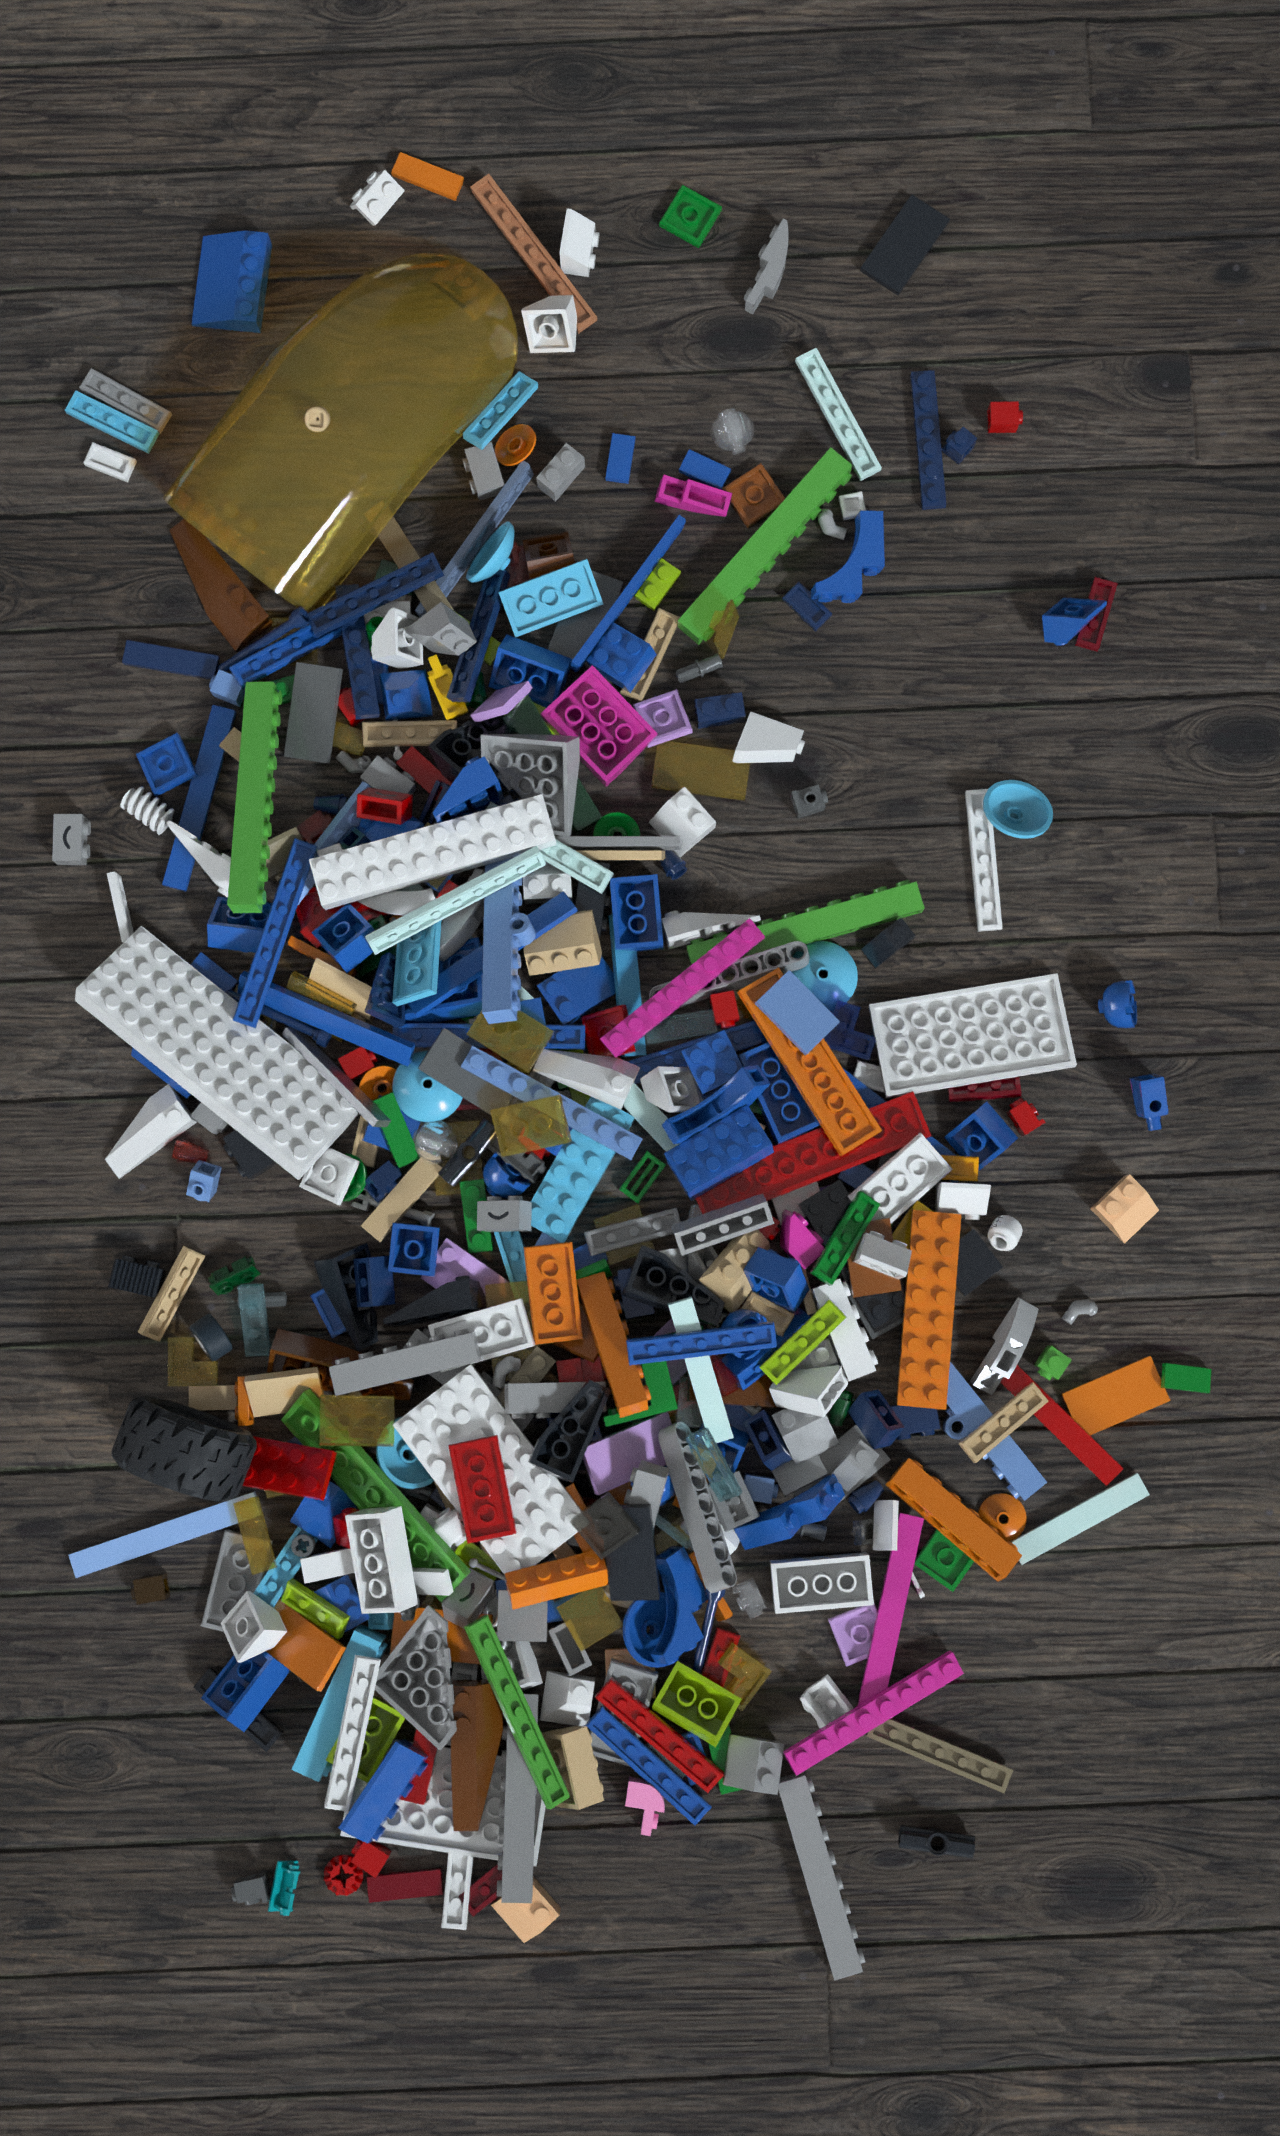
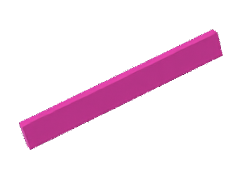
[857,1512,924,1706]

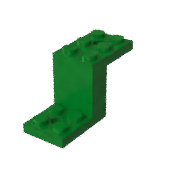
[603,1325,708,1427]

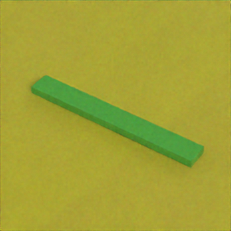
[464,1615,570,1809]

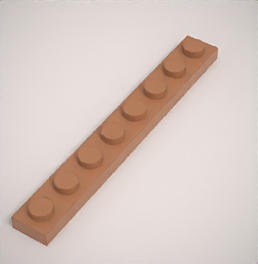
[470,174,597,334]

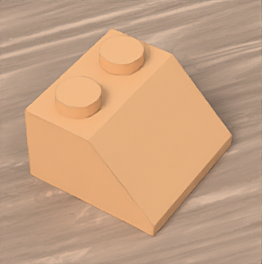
[1090,1174,1159,1244]
[491,1876,561,1943]

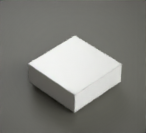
[838,491,866,521]

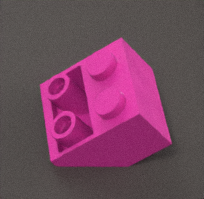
[780,1209,824,1270]

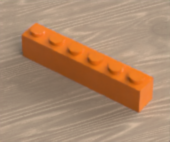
[577,1272,651,1418]
[885,1458,1022,1582]

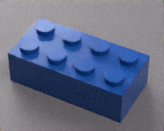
[738,1043,821,1145]
[664,1105,774,1201]

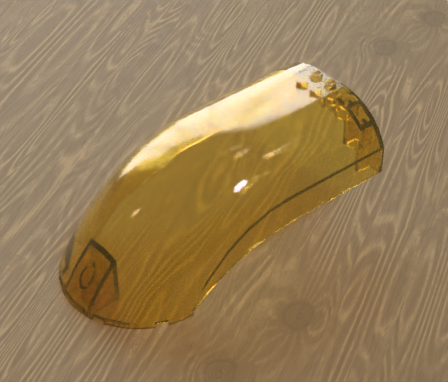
[163,253,518,613]

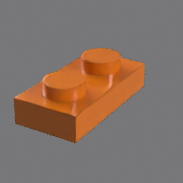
[234,1376,254,1426]

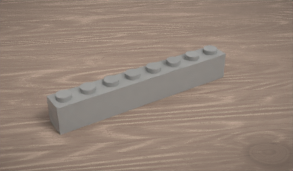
[497,1694,539,1903]
[778,1772,865,1981]

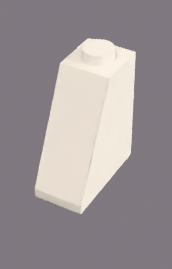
[732,712,805,763]
[769,1365,848,1417]

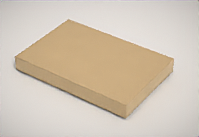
[244,1367,326,1417]

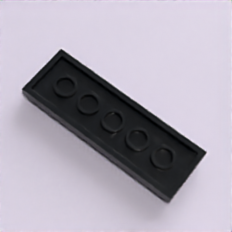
[798,1179,906,1329]

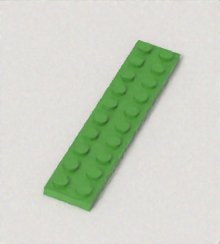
[281,1388,471,1602]

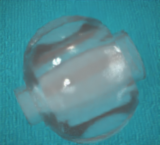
[710,408,755,455]
[413,1120,458,1165]

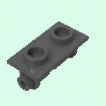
[497,1137,547,1183]

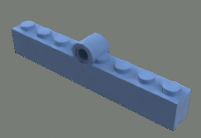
[482,857,536,1024]
[899,1344,1047,1501]

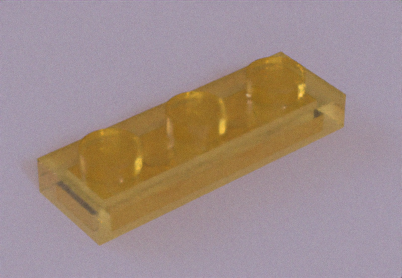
[233,1496,278,1575]

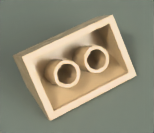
[523,910,602,976]
[306,958,375,1023]
[698,1229,770,1313]
[542,1726,604,1810]

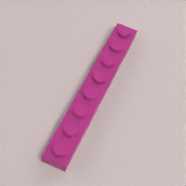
[600,918,765,1058]
[783,1650,964,1776]

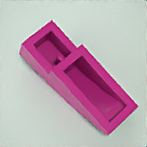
[654,475,732,517]

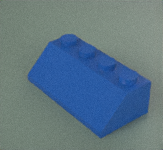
[339,1739,428,1844]

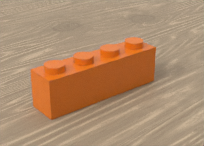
[505,1548,609,1610]

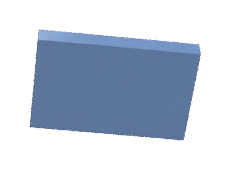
[755,970,840,1056]

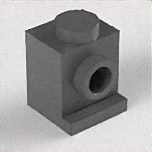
[790,784,828,819]
[231,1871,271,1905]

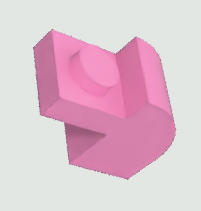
[625,1776,665,1836]

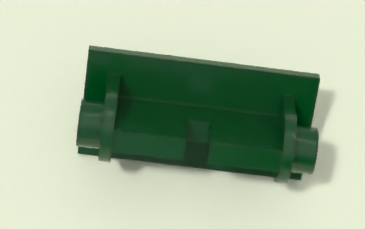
[208,1256,261,1296]

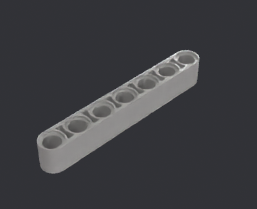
[649,941,810,1008]
[658,1421,737,1593]

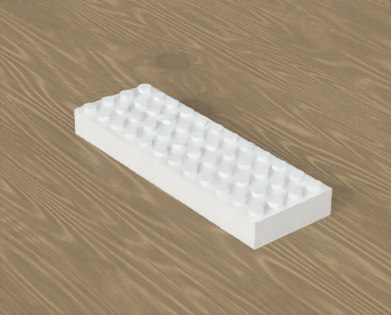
[75,926,359,1180]

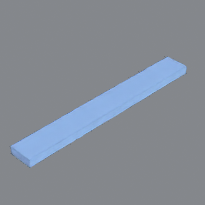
[69,1492,262,1578]

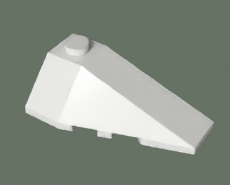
[167,820,231,898]
[661,911,761,949]
[533,1049,640,1110]
[105,1084,197,1179]
[481,1590,543,1691]

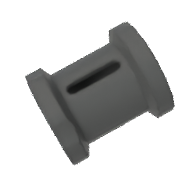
[291,1534,316,1557]

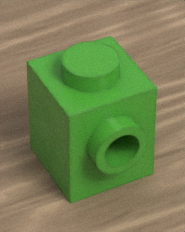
[1034,1345,1072,1381]

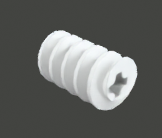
[120,786,174,835]

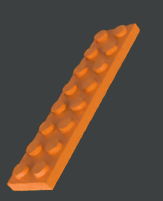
[737,967,882,1157]
[896,1210,962,1410]

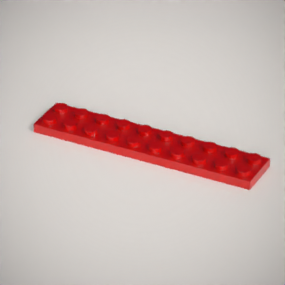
[696,1091,931,1214]

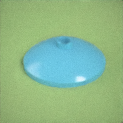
[466,522,514,582]
[983,780,1053,839]
[792,941,858,1011]
[392,1051,463,1123]
[376,1416,434,1489]

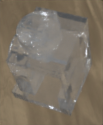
[731,1577,766,1619]

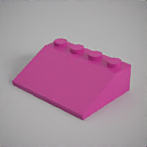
[541,665,658,787]

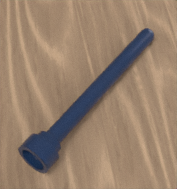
[217,607,311,672]
[225,990,332,1048]
[692,1589,726,1674]

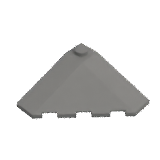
[481,734,580,837]
[375,1605,457,1750]

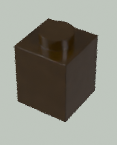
[130,1572,171,1605]

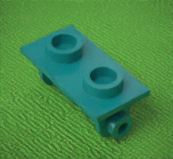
[267,1860,301,1916]

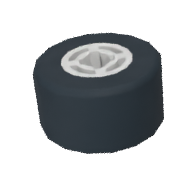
[190,1314,233,1361]

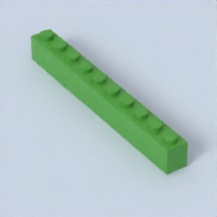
[677,448,852,645]
[227,682,282,913]
[686,880,925,965]

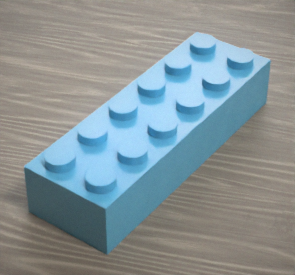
[531,1097,635,1243]
[291,1624,388,1782]

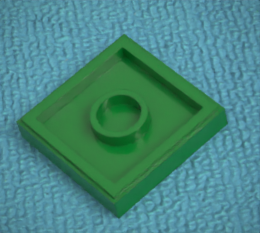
[659,185,722,248]
[914,1529,974,1592]

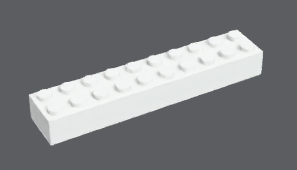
[309,794,557,910]

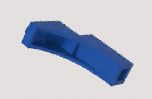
[811,510,885,603]
[662,1065,770,1144]
[734,1474,845,1550]
[651,1546,709,1665]

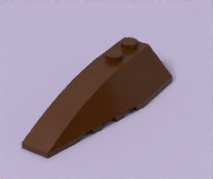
[170,516,273,652]
[267,1329,414,1400]
[451,1680,503,1831]

